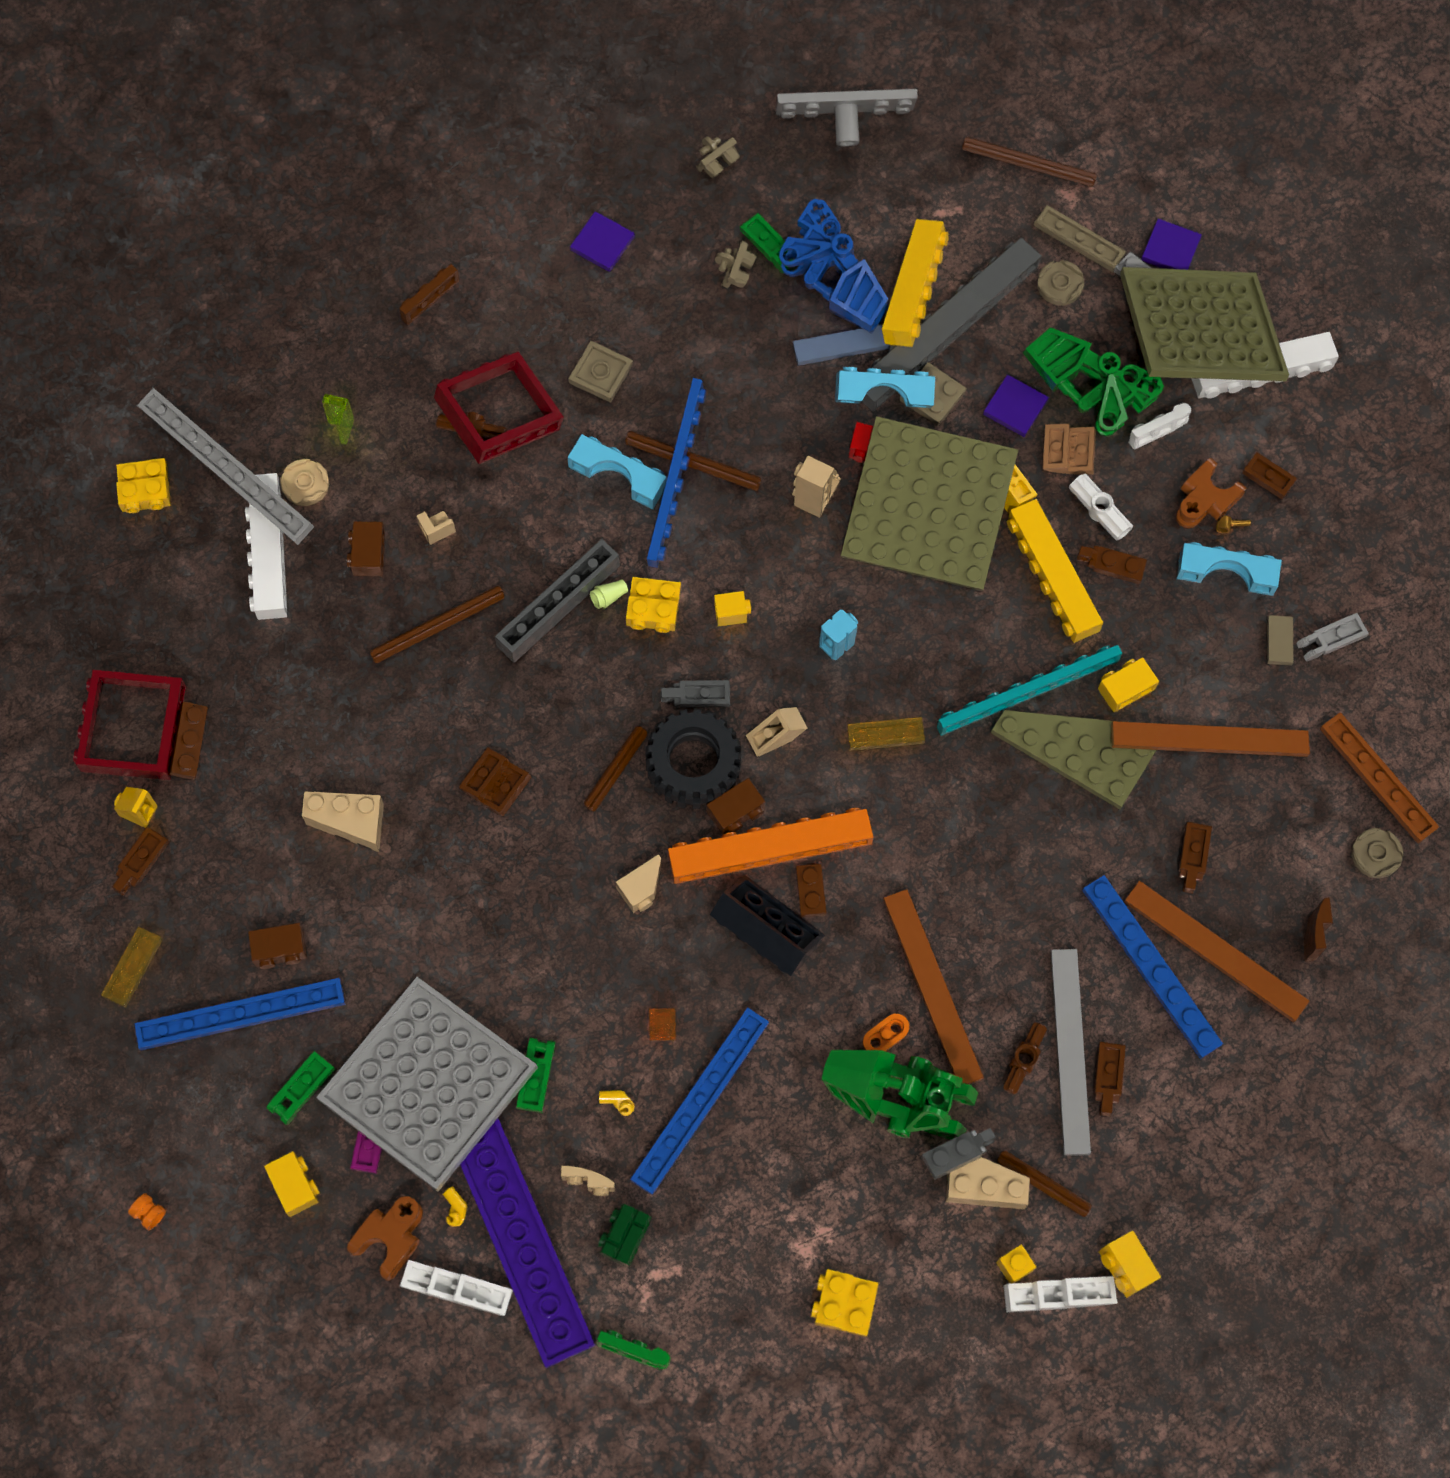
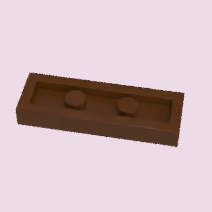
[399,264,460,325]
[169,701,208,780]

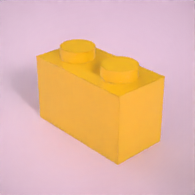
[1098,657,1159,713]
[264,1152,320,1217]
[1098,1230,1161,1298]

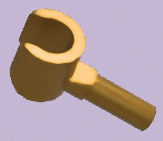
[1216,516,1251,533]

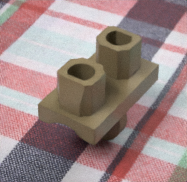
[696,136,740,179]
[715,241,756,288]

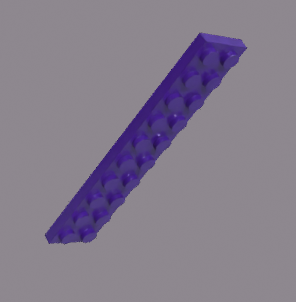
[460,1118,595,1368]

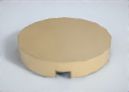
[280,459,329,506]

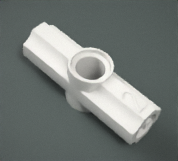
[1069,473,1133,541]

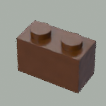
[347,521,385,576]
[706,778,765,835]
[248,923,307,969]

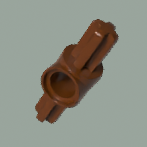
[436,412,507,440]
[1003,1022,1047,1095]

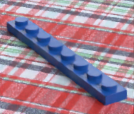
[647,378,706,568]
[1082,875,1223,1060]
[134,978,346,1050]
[630,1008,769,1195]

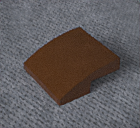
[459,748,532,817]
[1304,898,1333,962]

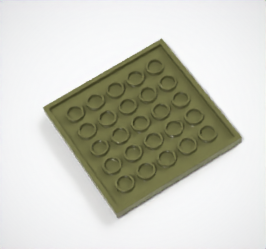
[1120,267,1289,381]
[841,416,1018,591]

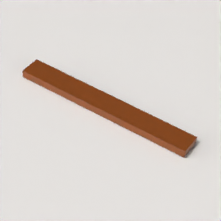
[1111,721,1310,757]
[1124,880,1309,1023]
[883,889,984,1084]

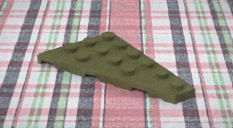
[991,710,1157,809]

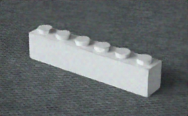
[1191,332,1339,399]
[245,473,288,620]

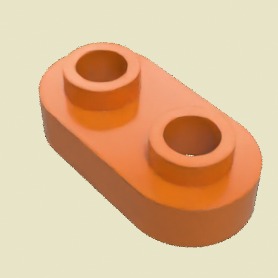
[862,1014,909,1052]

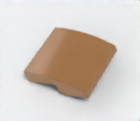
[1043,424,1096,475]

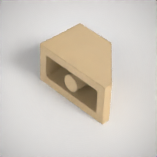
[746,707,808,757]
[616,855,662,913]

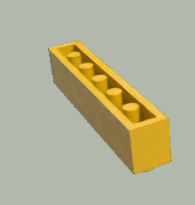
[882,219,949,347]
[1007,499,1103,643]

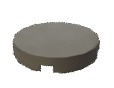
[1037,260,1084,305]
[1351,828,1403,879]

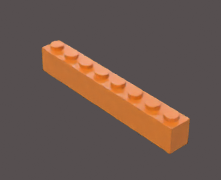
[668,808,874,884]

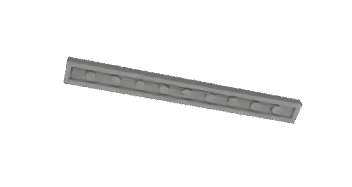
[137,388,314,545]

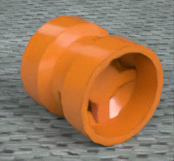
[128,1193,166,1231]

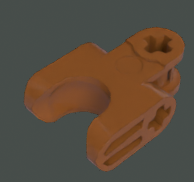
[1176,458,1246,529]
[347,1196,423,1281]

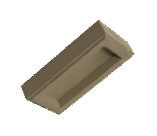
[1267,615,1293,666]

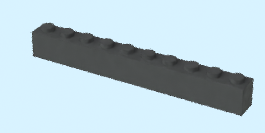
[862,237,1042,412]

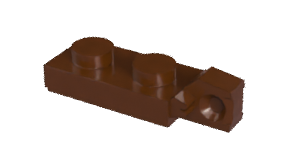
[1077,546,1147,584]
[1179,822,1212,894]
[112,827,170,896]
[1094,1042,1126,1117]

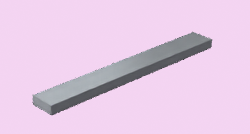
[1050,949,1091,1156]

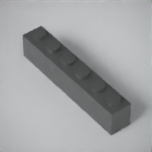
[495,539,620,663]

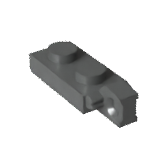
[661,680,730,707]
[922,1128,996,1180]

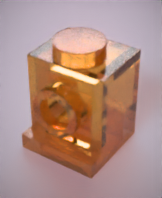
[649,1008,676,1041]

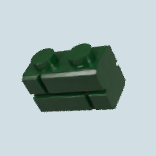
[598,1203,652,1268]

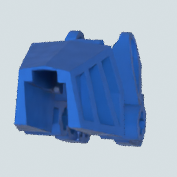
[779,199,889,334]

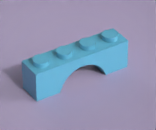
[835,367,935,408]
[567,434,667,509]
[1176,542,1282,596]

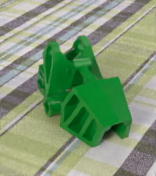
[1023,327,1164,436]
[822,1050,978,1140]

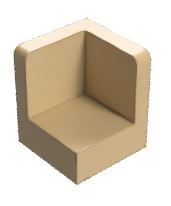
[416,511,456,545]

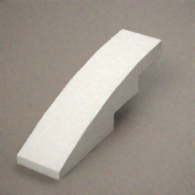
[399,1260,512,1316]
[1004,1276,1117,1312]

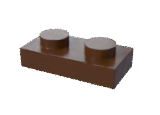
[1242,452,1297,500]
[796,864,826,917]

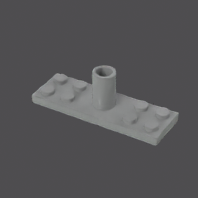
[776,89,917,146]

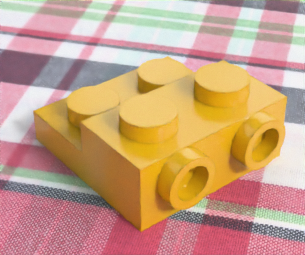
[116,458,171,513]
[626,577,681,633]
[811,1269,879,1337]

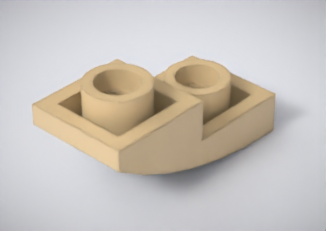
[561,1166,615,1196]

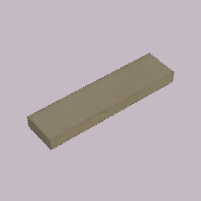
[1034,205,1126,272]

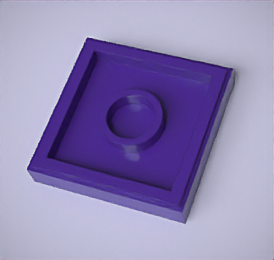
[570,211,635,272]
[1141,219,1202,270]
[983,374,1049,437]

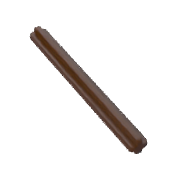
[963,137,1097,187]
[625,431,761,491]
[370,586,504,663]

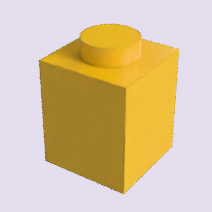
[714,591,751,627]
[996,1244,1036,1284]

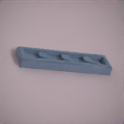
[793,324,890,366]

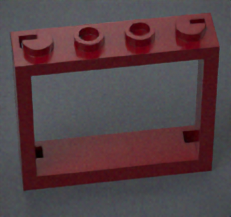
[434,351,564,464]
[73,670,186,780]

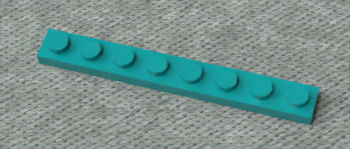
[937,645,1122,736]

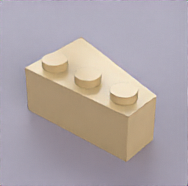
[792,456,841,518]
[302,791,384,852]
[946,1157,1030,1209]

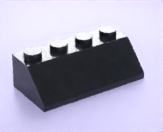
[710,875,825,976]

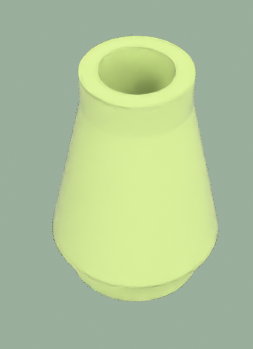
[590,579,628,609]

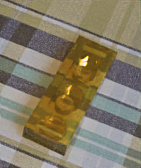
[847,717,925,751]
[101,927,163,1008]

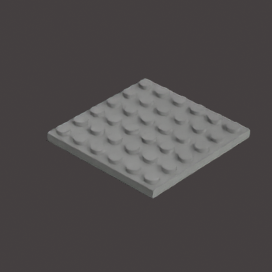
[316,977,538,1192]

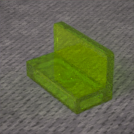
[322,394,354,445]

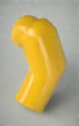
[599,1090,635,1116]
[443,1186,467,1227]

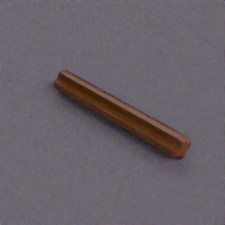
[584,726,647,812]
[997,1150,1092,1217]

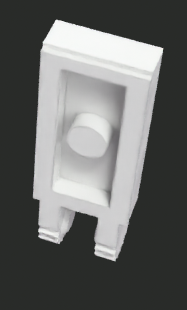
[1129,403,1191,449]

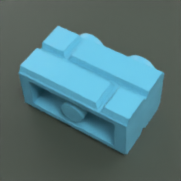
[819,609,858,660]

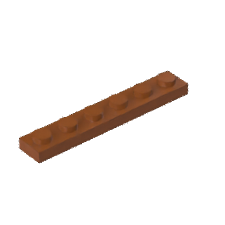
[1320,712,1439,844]

